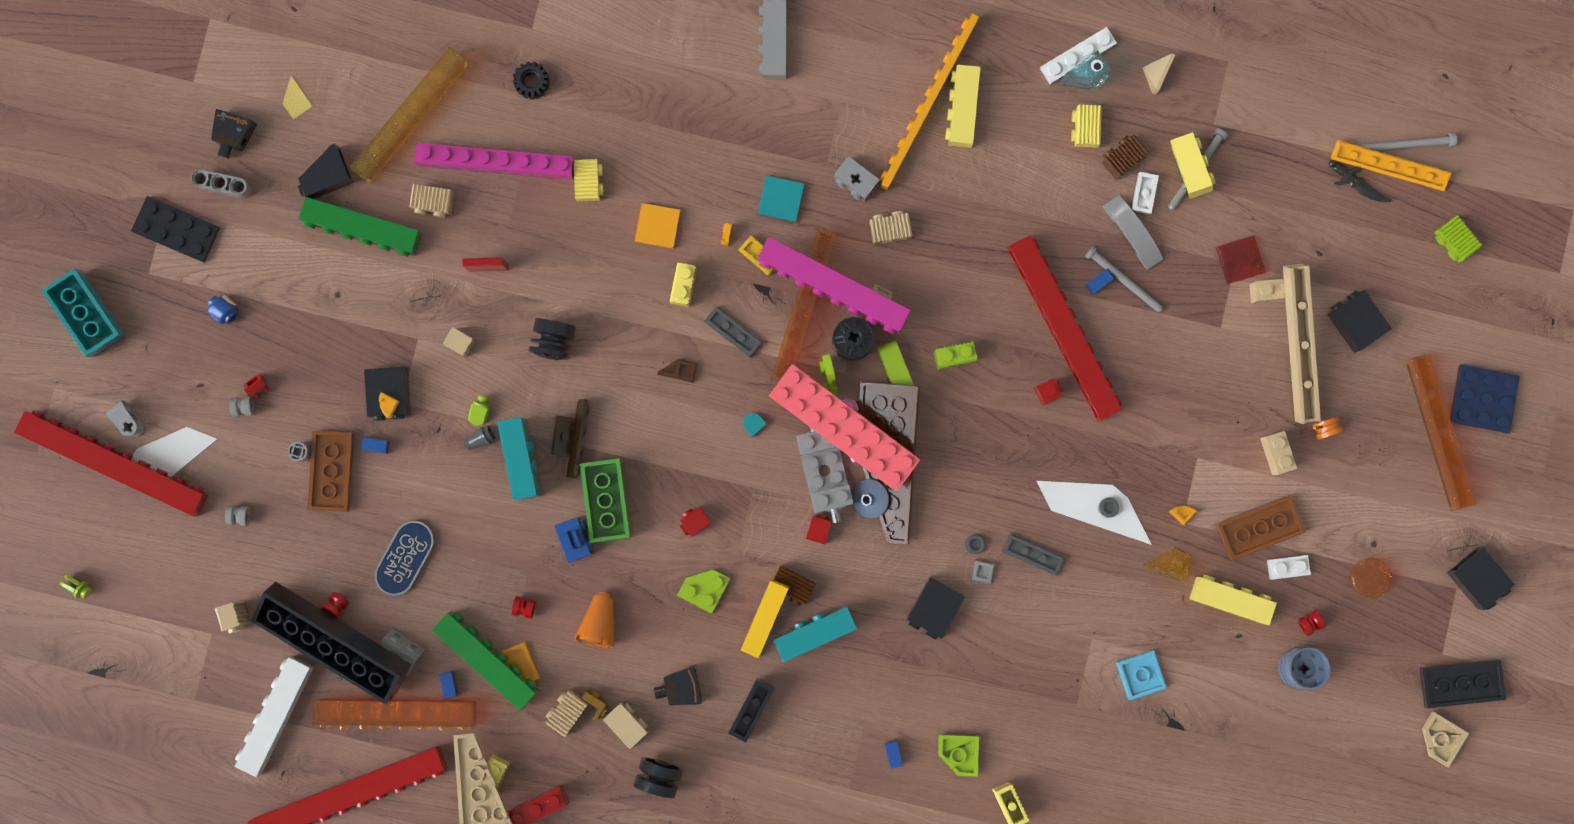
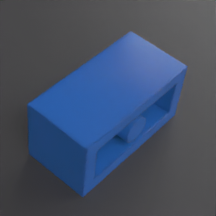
[1085,269,1114,294]
[361,437,390,454]
[439,671,458,699]
[885,740,903,769]

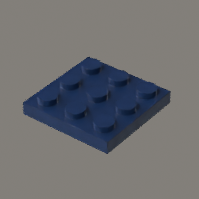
[1449,364,1520,434]

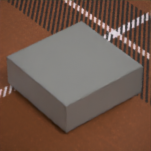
[971,560,995,584]

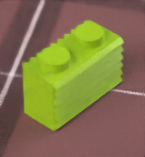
[1434,215,1482,263]
[933,341,977,370]

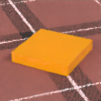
[635,203,681,249]
[501,642,540,681]

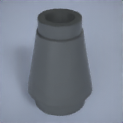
[464,426,495,450]

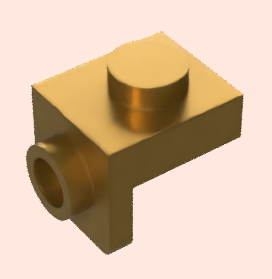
[581,690,608,721]

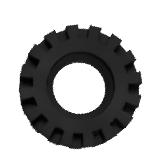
[513,61,550,100]

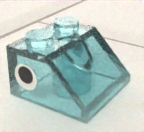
[1060,51,1112,90]

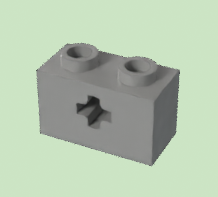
[834,156,879,202]

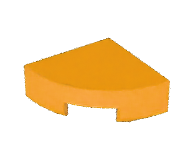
[721,223,733,246]
[379,392,400,419]
[1169,506,1198,525]

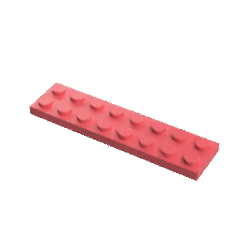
[769,364,921,492]

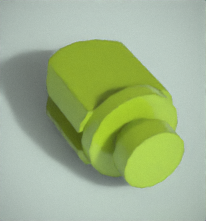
[468,395,490,426]
[59,574,92,599]

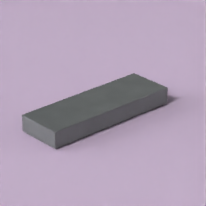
[704,306,762,358]
[1002,534,1065,576]

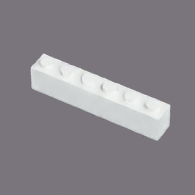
[235,656,315,777]

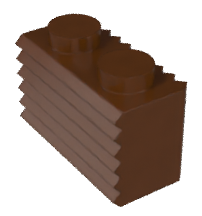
[1102,135,1149,180]
[773,565,816,606]

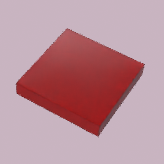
[462,257,508,272]

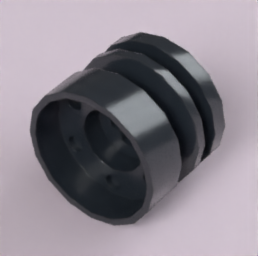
[832,317,874,361]
[528,318,576,361]

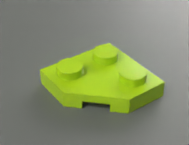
[819,354,839,396]
[677,569,730,614]
[938,734,979,777]

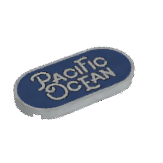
[375,521,435,596]

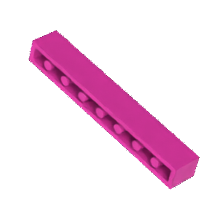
[414,143,575,180]
[757,237,911,334]

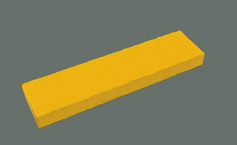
[740,579,789,658]

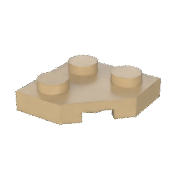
[1422,712,1469,768]

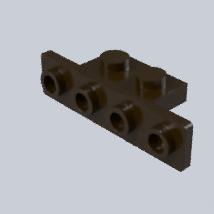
[551,399,589,478]

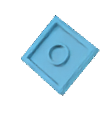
[1116,650,1167,701]

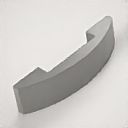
[1102,195,1163,270]

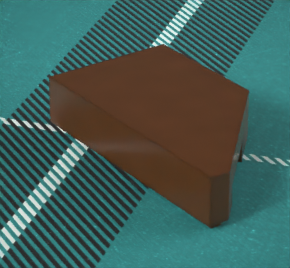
[657,359,697,383]

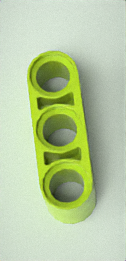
[877,340,914,386]

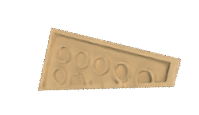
[453,733,512,824]

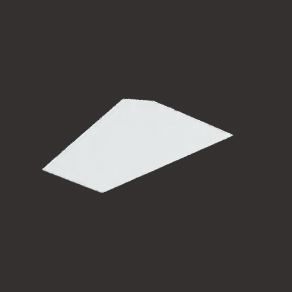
[132,427,217,477]
[1037,481,1152,545]

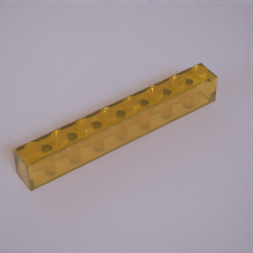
[349,47,469,184]

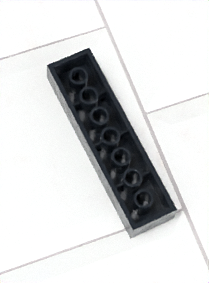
[251,582,411,704]

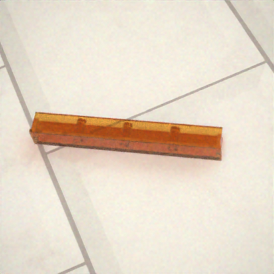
[1405,354,1477,511]

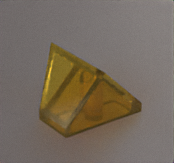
[1143,547,1192,584]

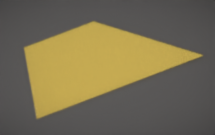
[282,76,313,119]

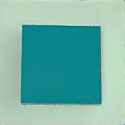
[758,175,804,223]

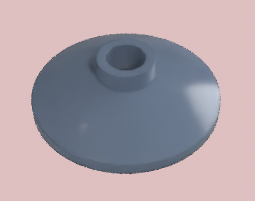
[852,479,889,518]

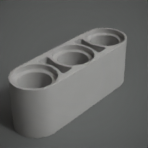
[191,169,252,198]

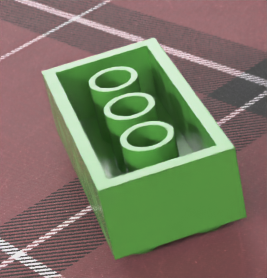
[580,458,632,543]

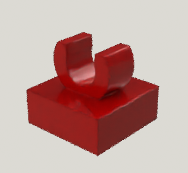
[244,373,269,400]

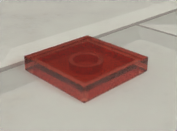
[1215,236,1266,285]

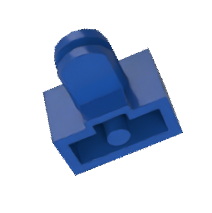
[554,517,594,563]

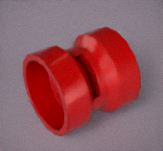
[321,592,349,619]
[511,596,536,619]
[1297,610,1326,637]

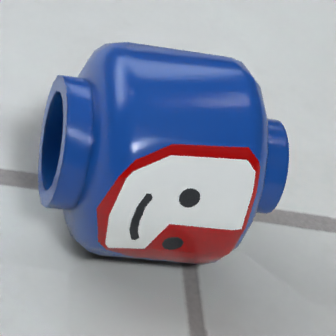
[208,295,238,324]

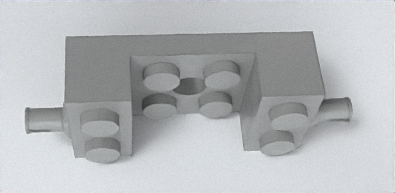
[796,427,853,523]

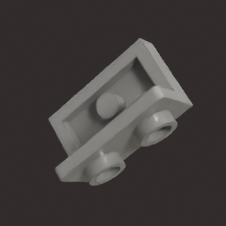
[380,629,425,676]

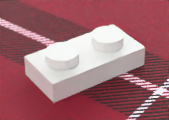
[1131,172,1159,215]
[1267,555,1311,580]

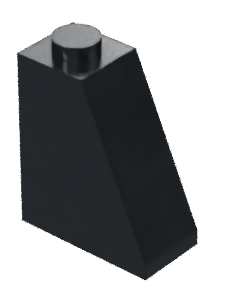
[298,143,354,199]

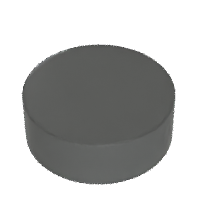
[1098,498,1119,518]
[965,535,985,554]

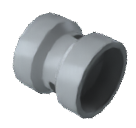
[229,396,255,417]
[287,442,311,462]
[225,505,251,526]

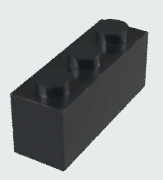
[728,678,774,743]

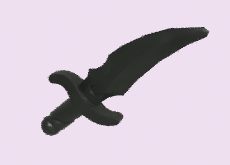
[1328,160,1392,202]

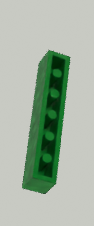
[298,197,422,257]
[432,611,540,711]

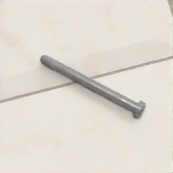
[1168,128,1228,211]
[1361,133,1457,151]
[1084,246,1163,312]

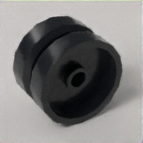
[633,757,683,798]

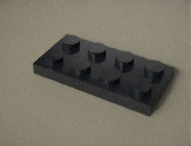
[131,196,220,263]
[1419,660,1506,708]

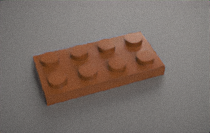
[307,431,354,512]
[1216,495,1305,561]

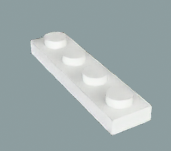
[1040,27,1117,84]

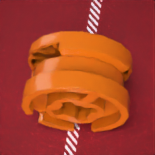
[1312,416,1344,440]

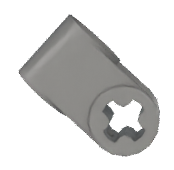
[106,400,145,437]

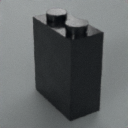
[1327,290,1392,353]
[364,367,411,421]
[1447,547,1515,610]
[906,577,965,640]

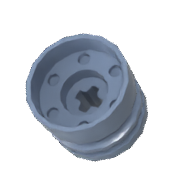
[1278,647,1331,690]

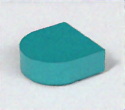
[743,413,767,437]

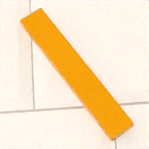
[1330,140,1452,191]

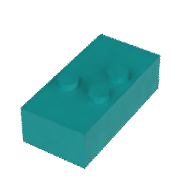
[41,268,126,357]
[497,417,542,501]
[774,606,857,662]

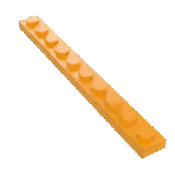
[879,13,979,191]

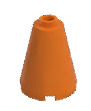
[575,592,614,649]

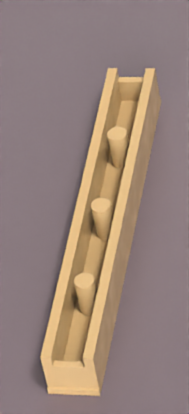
[1283,264,1321,424]

